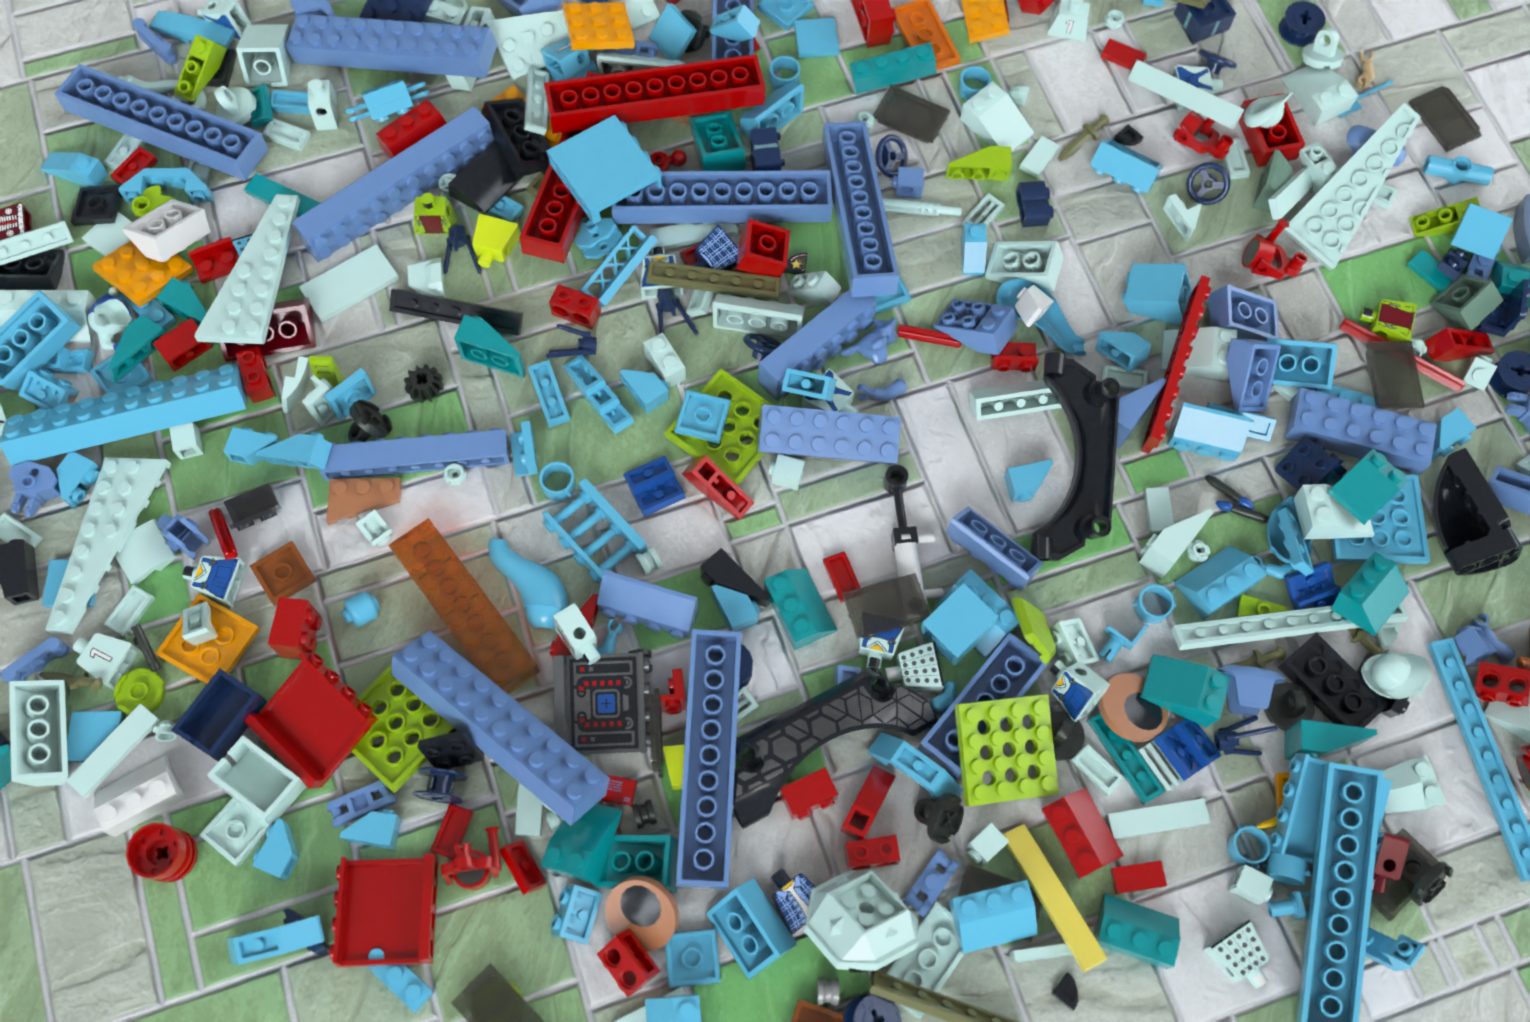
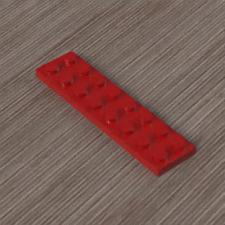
[1140,275,1211,454]

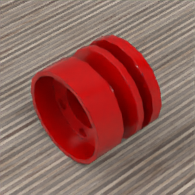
[126,823,198,883]

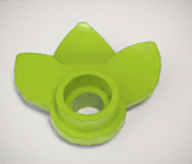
[131,185,176,217]

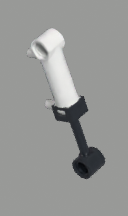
[883,464,944,622]

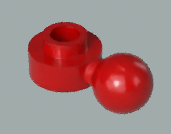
[650,150,687,172]

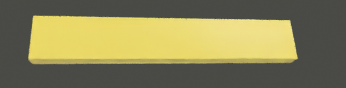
[1003,824,1107,973]

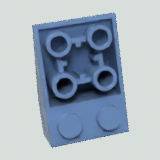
[934,299,1018,355]

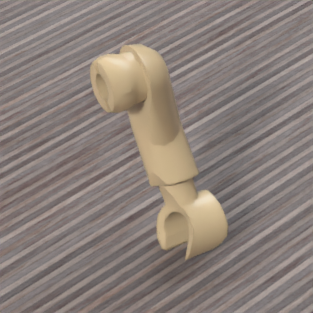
[1356,50,1375,90]

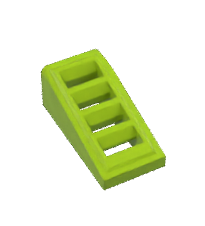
[309,355,344,390]

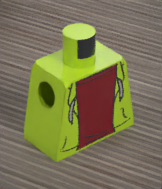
[414,193,457,234]
[1359,299,1417,348]

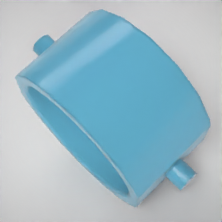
[769,56,800,90]
[958,66,991,101]
[539,461,576,501]
[1132,584,1176,624]
[1227,824,1271,869]
[1263,853,1311,886]

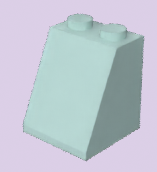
[236,24,292,87]

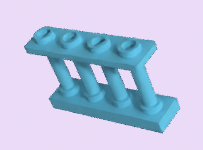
[542,478,647,583]

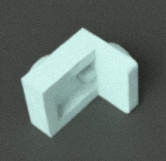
[1462,355,1497,391]
[355,509,393,547]

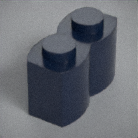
[1016,181,1054,227]

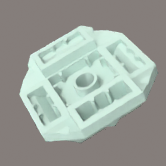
[804,869,918,971]

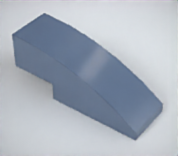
[1513,194,1530,264]

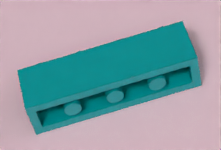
[849,42,937,94]

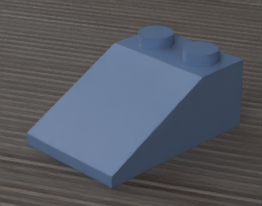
[497,0,562,17]
[1208,285,1279,340]
[1226,338,1281,412]
[1116,378,1167,449]

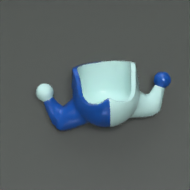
[88,286,132,351]

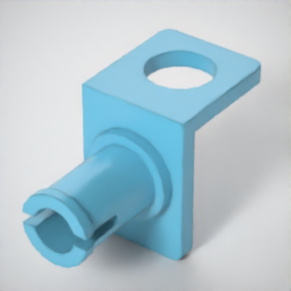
[1098,624,1149,663]
[1267,890,1310,920]

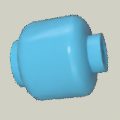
[341,591,380,627]

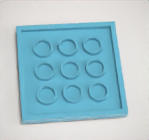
[1324,472,1430,564]

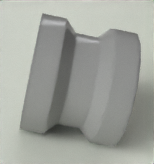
[817,978,839,1006]

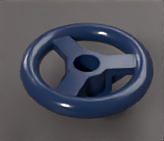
[1198,49,1237,75]
[875,135,908,178]
[1186,162,1231,205]
[743,333,782,361]

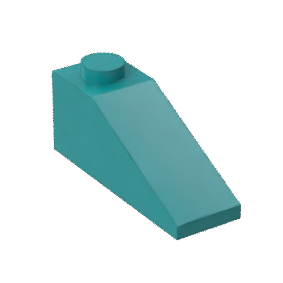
[156,277,207,327]
[109,314,164,383]

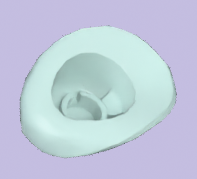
[1244,92,1294,128]
[1361,653,1430,699]

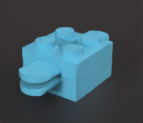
[345,79,430,122]

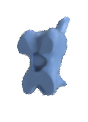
[840,318,898,364]

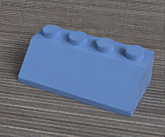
[946,506,1044,591]
[597,570,698,639]

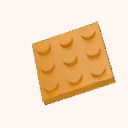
[563,2,635,50]
[92,241,193,307]
[155,593,261,684]

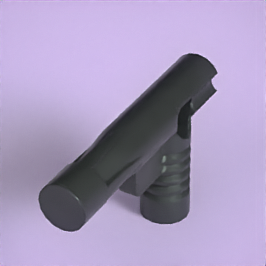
[131,624,162,672]

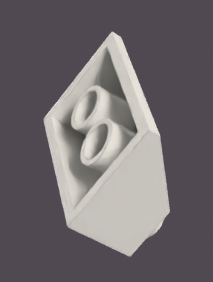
[122,199,211,262]
[94,755,186,837]

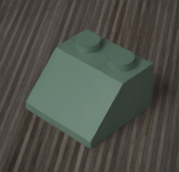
[1253,149,1293,213]
[1430,274,1503,331]

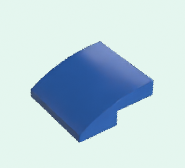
[623,455,686,517]
[1284,561,1341,610]
[1153,718,1222,781]

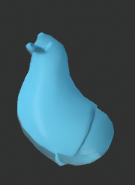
[997,278,1086,356]
[1266,480,1325,563]
[488,538,569,630]

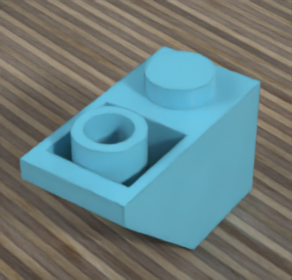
[1432,407,1477,459]
[223,427,280,466]
[56,451,101,509]
[252,818,299,881]

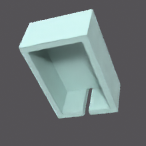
[207,736,306,826]

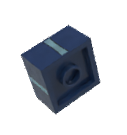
[1174,0,1237,43]
[750,127,785,171]

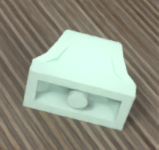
[407,257,445,298]

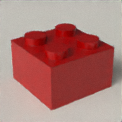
[736,219,790,277]
[268,597,322,660]

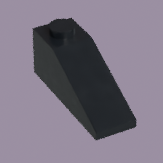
[700,548,770,608]

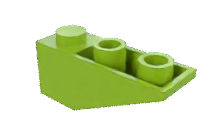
[173,34,227,102]
[945,146,1012,181]
[1409,197,1480,237]

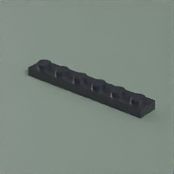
[389,288,523,336]

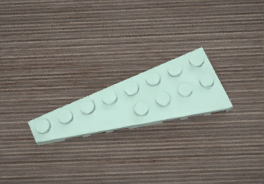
[486,0,660,81]
[1283,103,1421,272]
[194,194,300,344]
[45,457,171,634]

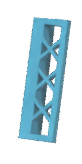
[579,225,658,308]

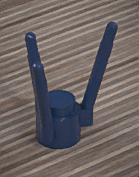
[443,225,482,274]
[655,289,699,335]
[546,324,597,358]
[1214,716,1278,756]

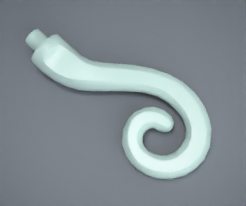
[119,75,207,111]

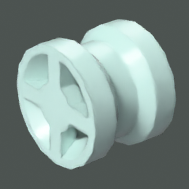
[438,173,456,201]
[635,546,663,576]

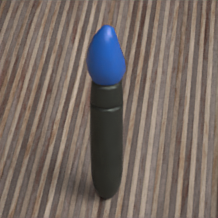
[1205,475,1254,510]
[1216,501,1269,523]

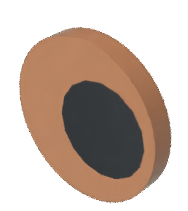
[1098,673,1168,742]
[605,876,679,951]

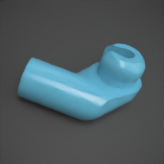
[929,681,956,713]

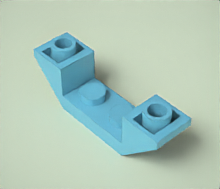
[119,168,214,203]
[867,732,963,800]
[226,915,325,965]
[1365,927,1426,972]

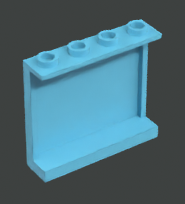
[547,115,663,224]
[1270,753,1392,864]

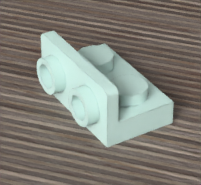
[302,375,335,427]
[1050,617,1100,668]

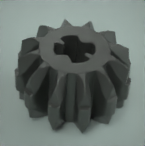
[404,363,444,403]

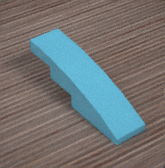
[149,11,235,48]
[563,355,634,435]

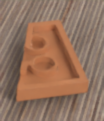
[326,478,402,525]

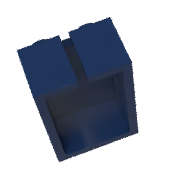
[171,668,267,762]

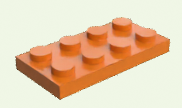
[892,0,961,71]

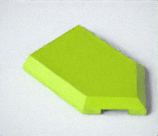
[1012,597,1056,665]

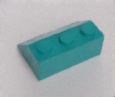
[1491,260,1530,307]
[1331,551,1410,636]
[764,568,837,651]
[1093,893,1180,969]

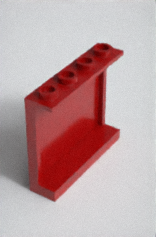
[244,653,378,788]
[329,854,439,968]

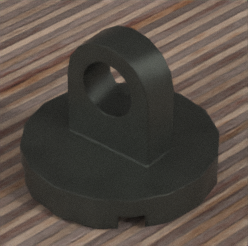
[681,9,711,53]
[348,399,393,442]
[1264,682,1315,731]
[1050,711,1085,761]
[914,793,964,844]
[1401,854,1453,906]

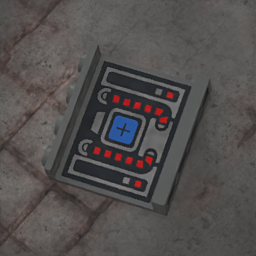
[553,652,652,754]

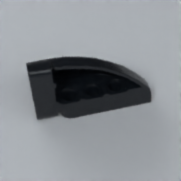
[1432,448,1523,576]

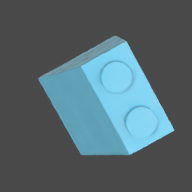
[1122,263,1192,325]
[921,583,999,667]

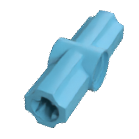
[1422,155,1494,186]

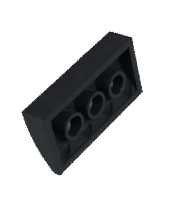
[481,98,551,177]
[448,140,524,215]
[0,249,65,290]
[1278,632,1389,728]

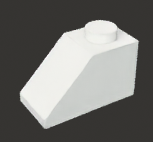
[1015,285,1054,327]

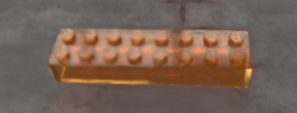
[389,518,540,695]

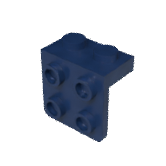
[1477,279,1530,337]
[1275,436,1347,491]

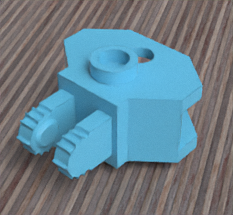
[574,217,623,259]

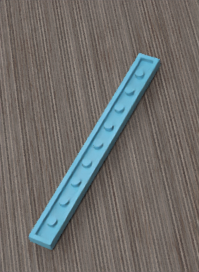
[1427,637,1530,882]

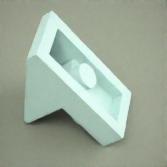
[1163,194,1201,241]
[182,602,218,645]

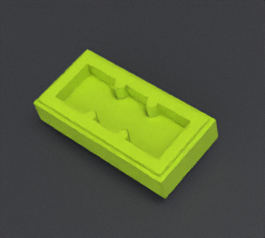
[1235,594,1289,618]

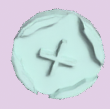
[1301,28,1344,69]
[214,86,256,125]

